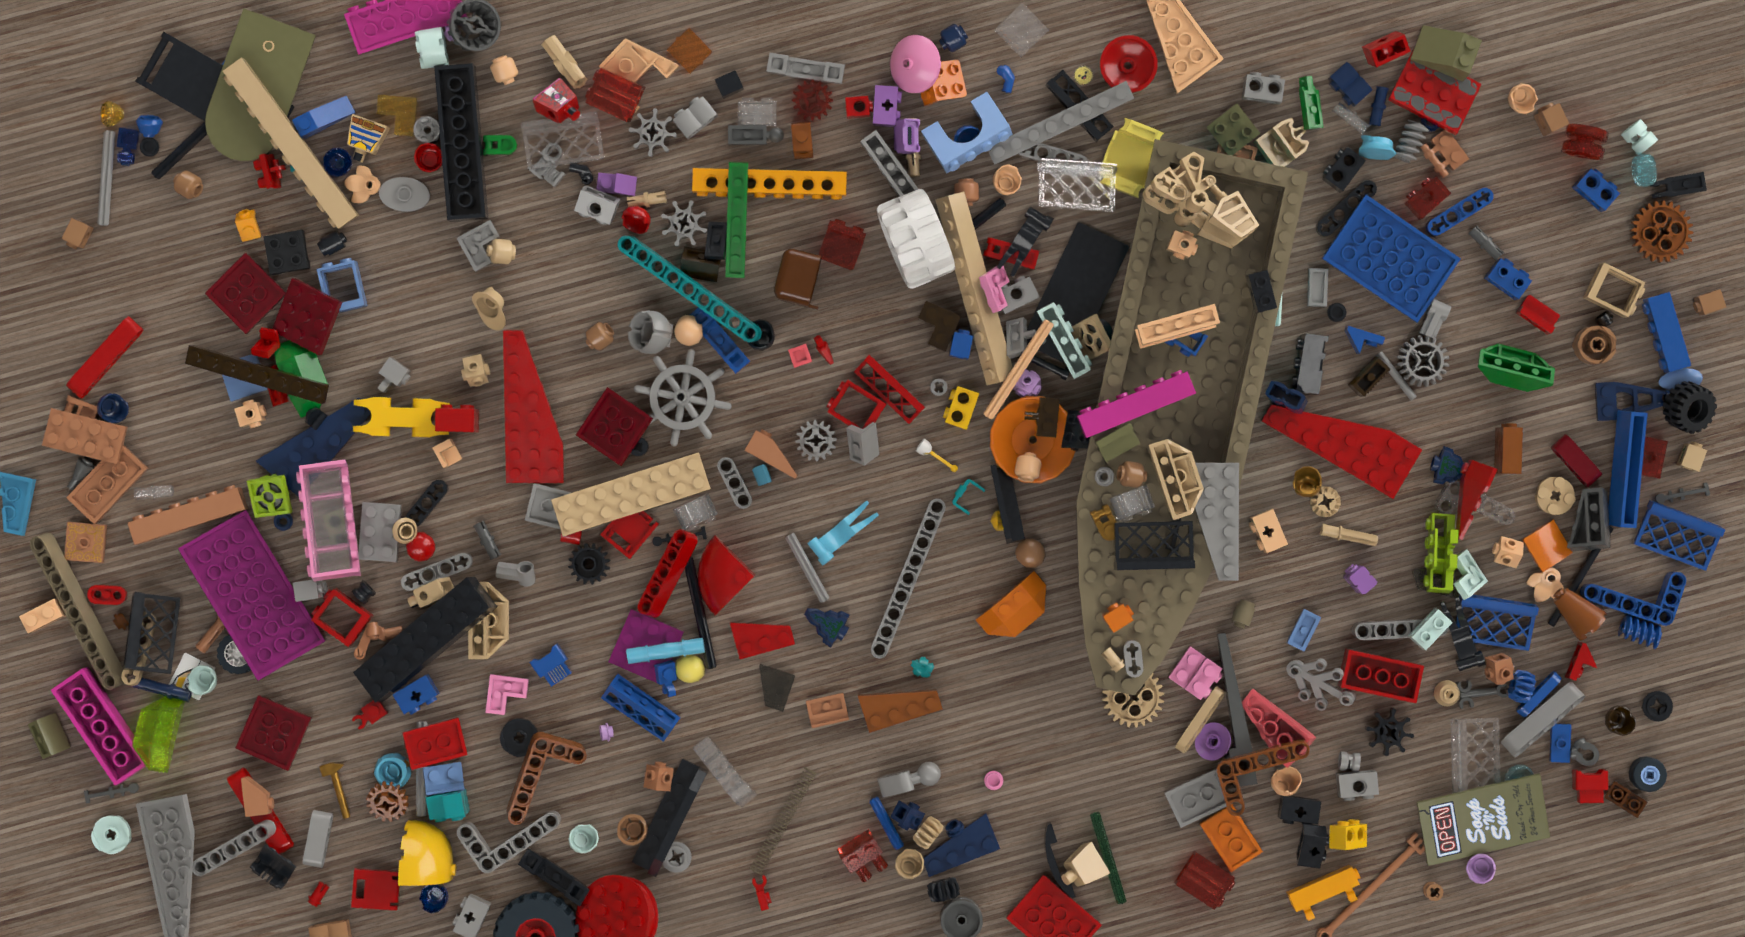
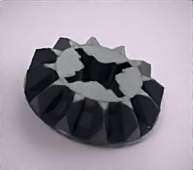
[1641,691,1673,722]

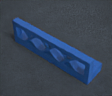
[601,674,681,742]

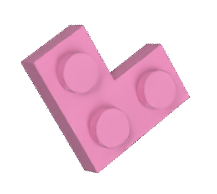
[979,266,1010,313]
[485,674,529,715]

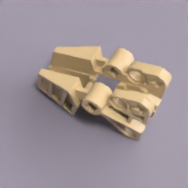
[1143,152,1259,249]

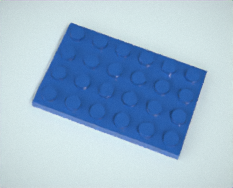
[1321,194,1461,323]

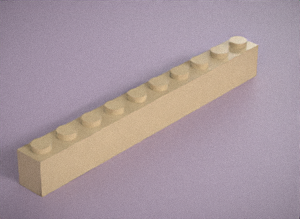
[223,58,359,229]
[935,192,1013,385]

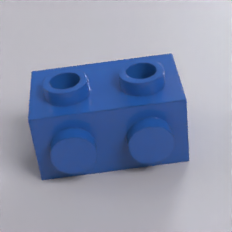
[1484,258,1532,300]

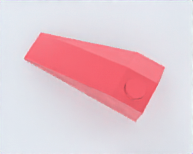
[1242,689,1316,768]

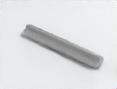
[786,533,829,603]

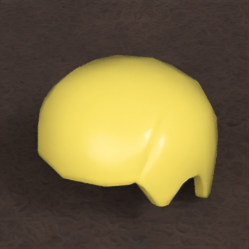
[675,655,705,683]

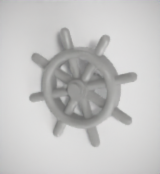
[634,348,732,447]

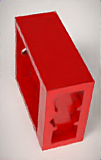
[826,380,887,429]
[311,588,374,647]

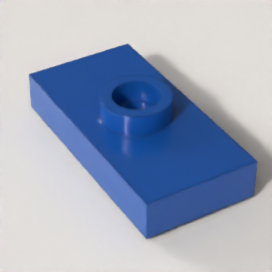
[1549,723,1571,763]

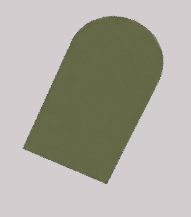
[205,8,316,161]

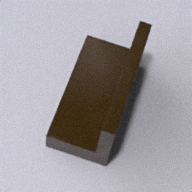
[680,246,721,282]

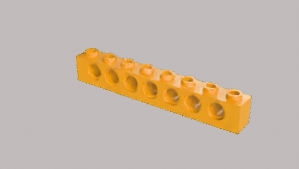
[692,168,847,200]

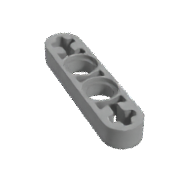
[1018,143,1088,173]
[401,553,473,591]

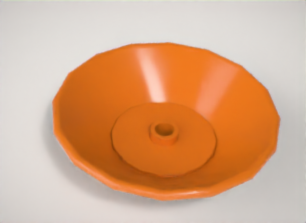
[990,396,1076,483]

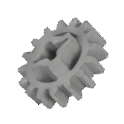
[795,420,837,461]

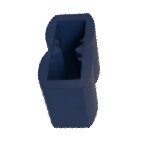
[1328,62,1372,107]
[1265,381,1308,414]

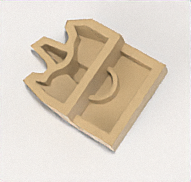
[1254,118,1309,167]

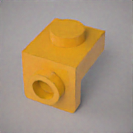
[235,209,261,242]

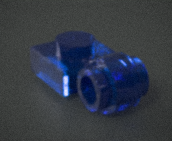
[116,128,140,166]

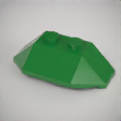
[274,340,328,418]
[1478,344,1555,392]

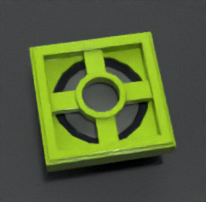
[247,474,293,518]

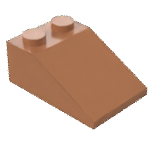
[745,429,798,479]

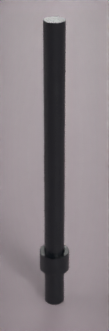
[1548,526,1614,627]

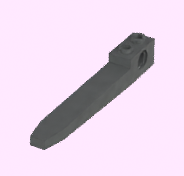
[1217,632,1258,788]

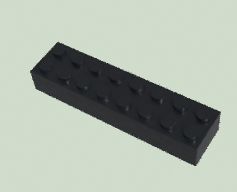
[434,63,488,222]
[353,576,497,703]

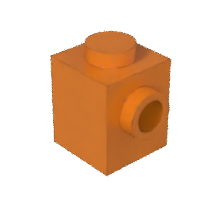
[1102,602,1134,633]

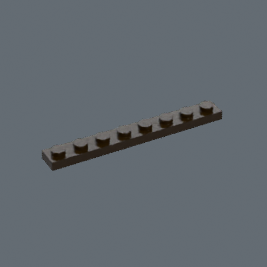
[185,345,329,404]

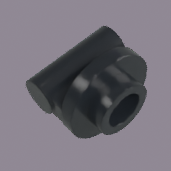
[305,408,328,430]

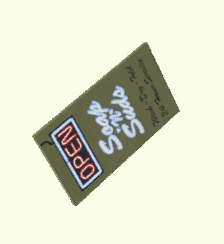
[1417,773,1550,866]

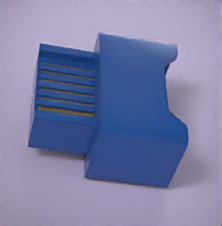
[529,643,572,687]

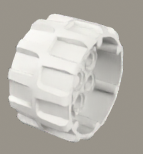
[877,189,955,289]

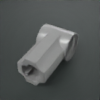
[1419,299,1451,339]
[496,561,536,587]

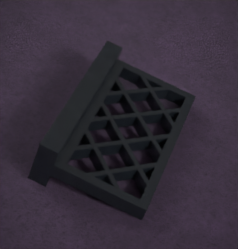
[1114,521,1195,570]
[123,592,181,674]

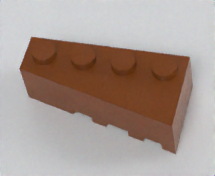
[858,689,943,733]

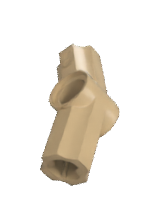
[541,35,588,89]

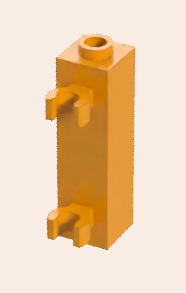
[1286,865,1360,921]

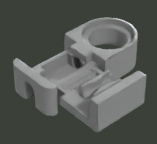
[529,143,566,187]

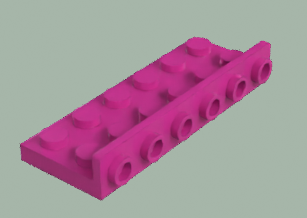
[344,0,468,55]

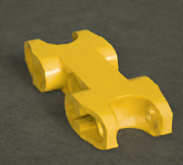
[353,397,450,437]

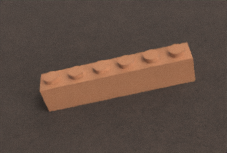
[128,485,248,545]

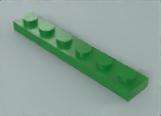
[725,162,749,278]

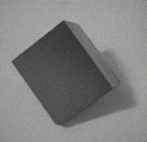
[715,71,744,99]

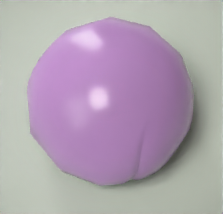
[1466,854,1496,884]

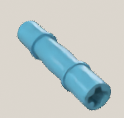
[626,638,705,664]

